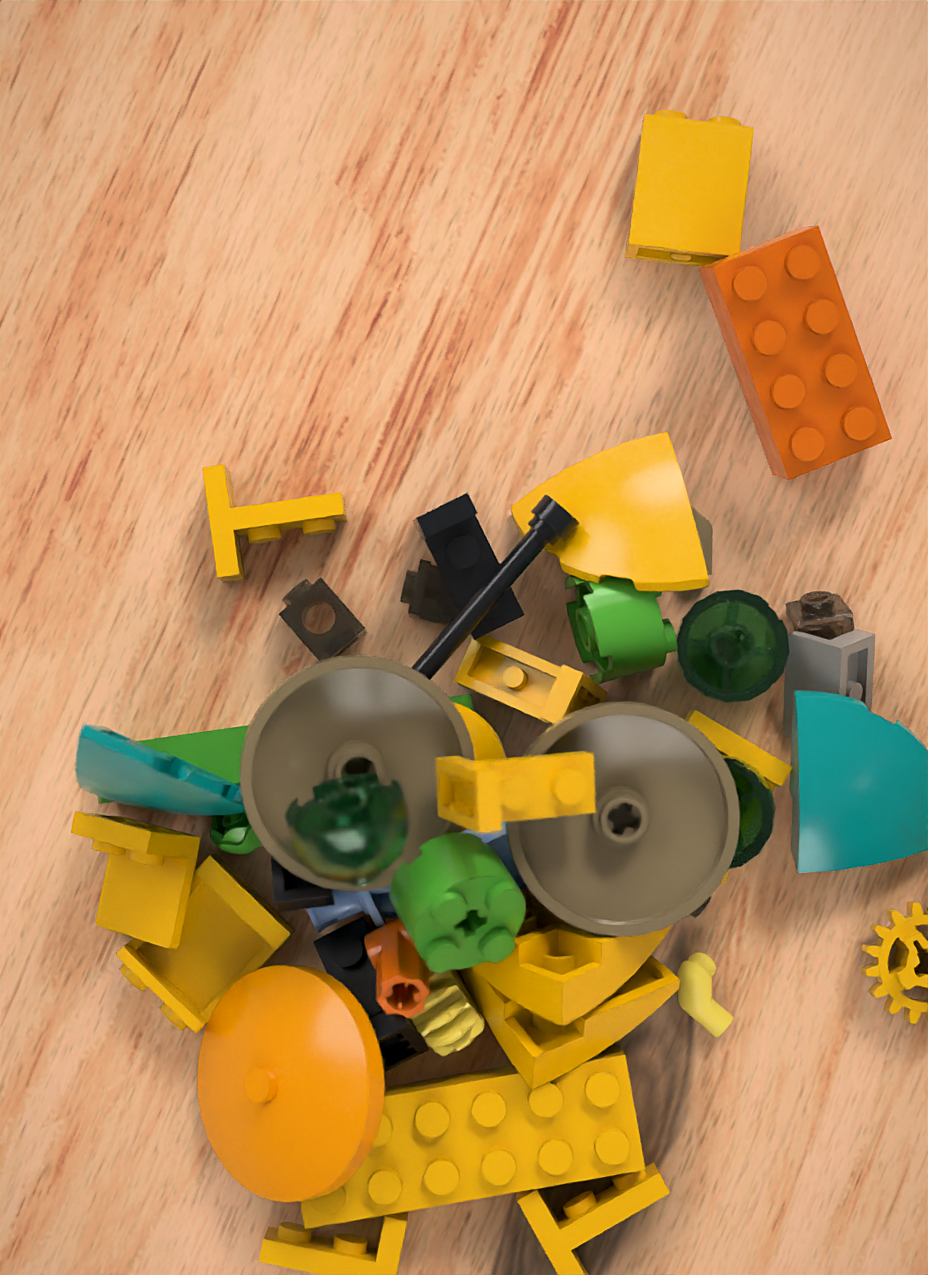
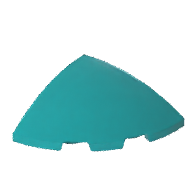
[789,690,928,873]
[75,724,246,816]

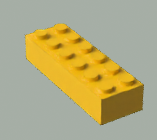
[300,1046,646,1229]

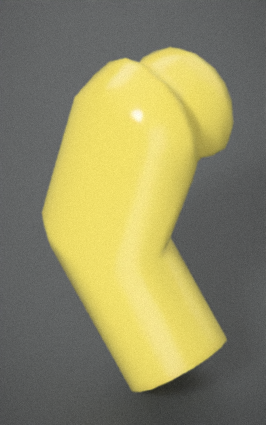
[677,952,734,1038]

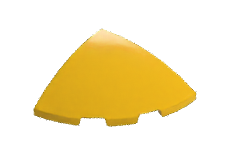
[510,432,709,592]
[472,897,672,1026]
[459,955,681,1090]

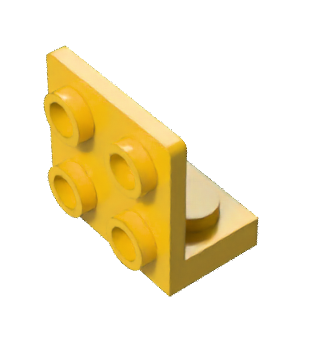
[70,811,201,949]

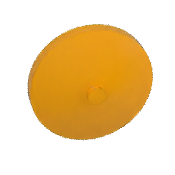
[197,965,385,1202]

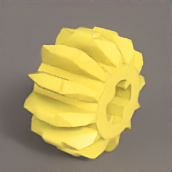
[410,968,485,1056]

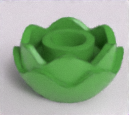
[209,812,262,855]

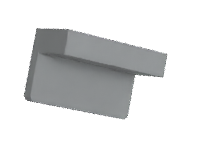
[783,629,875,739]

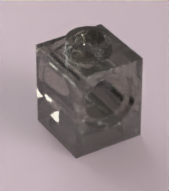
[279,578,367,661]

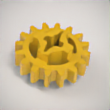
[861,901,928,1024]

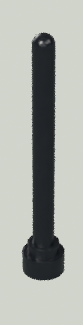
[411,494,580,680]

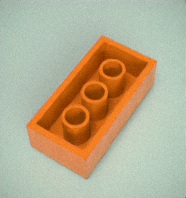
[698,225,892,480]

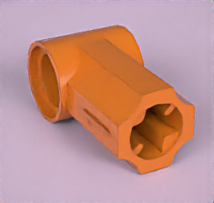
[364,918,430,1018]

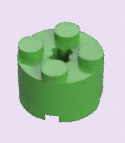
[565,575,677,684]
[390,832,526,973]

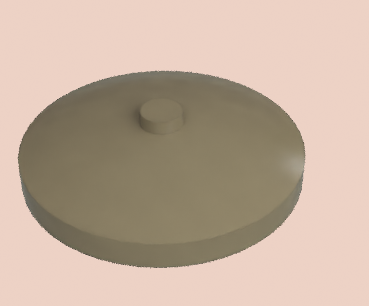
[239,655,475,892]
[505,701,740,936]

